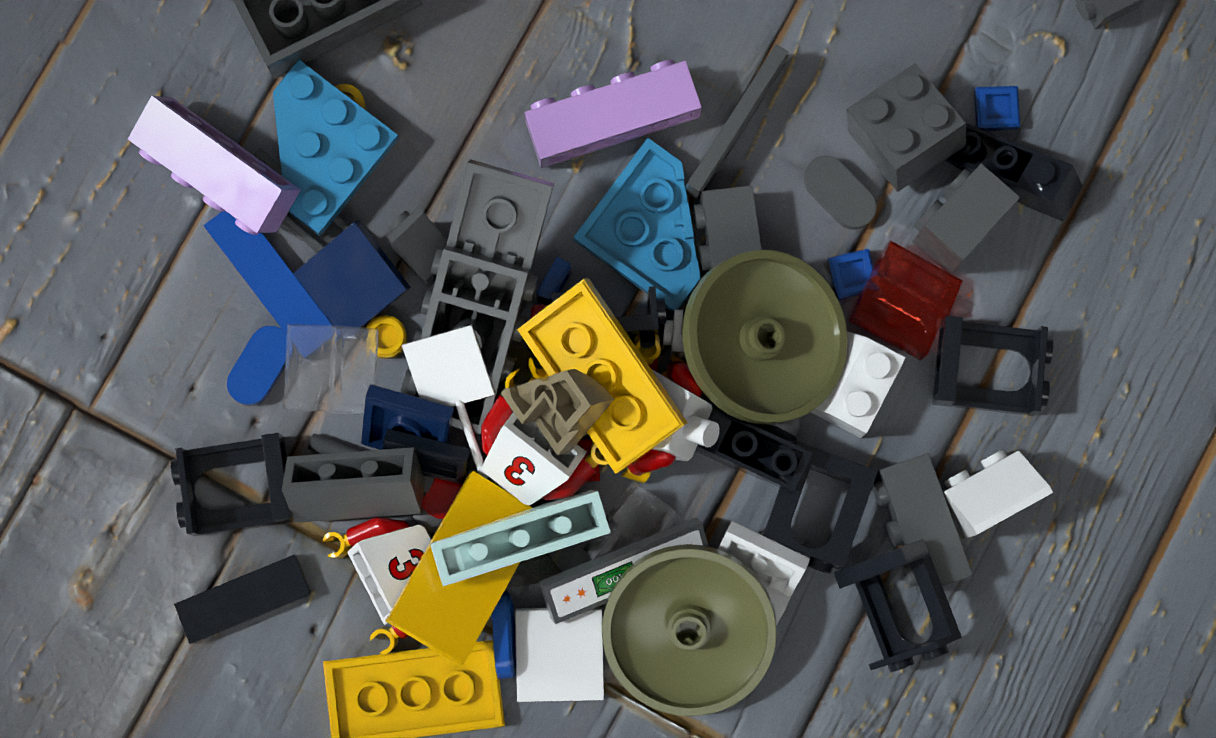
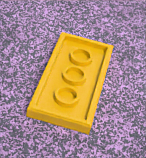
[517,278,688,474]
[385,471,533,666]
[323,640,505,738]

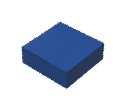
[974,86,1020,131]
[827,249,879,300]
[536,257,571,305]

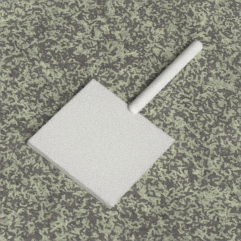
[402,325,495,479]

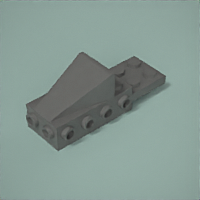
[401,159,555,434]

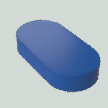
[227,326,293,406]
[492,591,516,679]

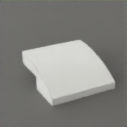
[718,521,810,625]
[516,607,604,702]

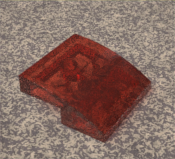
[848,241,963,361]

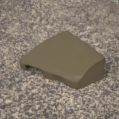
[501,369,615,456]

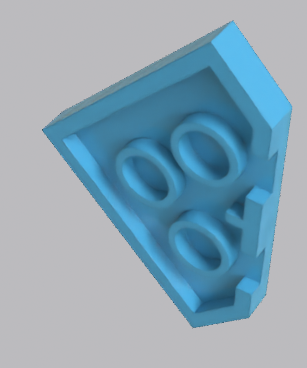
[273,60,399,237]
[573,138,701,313]

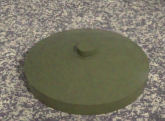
[682,250,848,424]
[602,544,777,716]

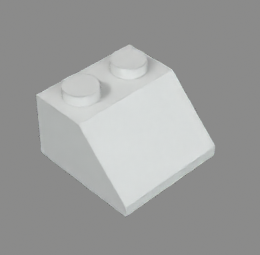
[811,331,906,438]
[943,449,1053,540]

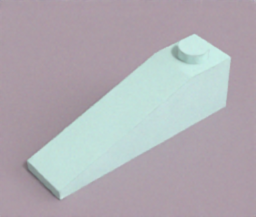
[430,490,611,586]

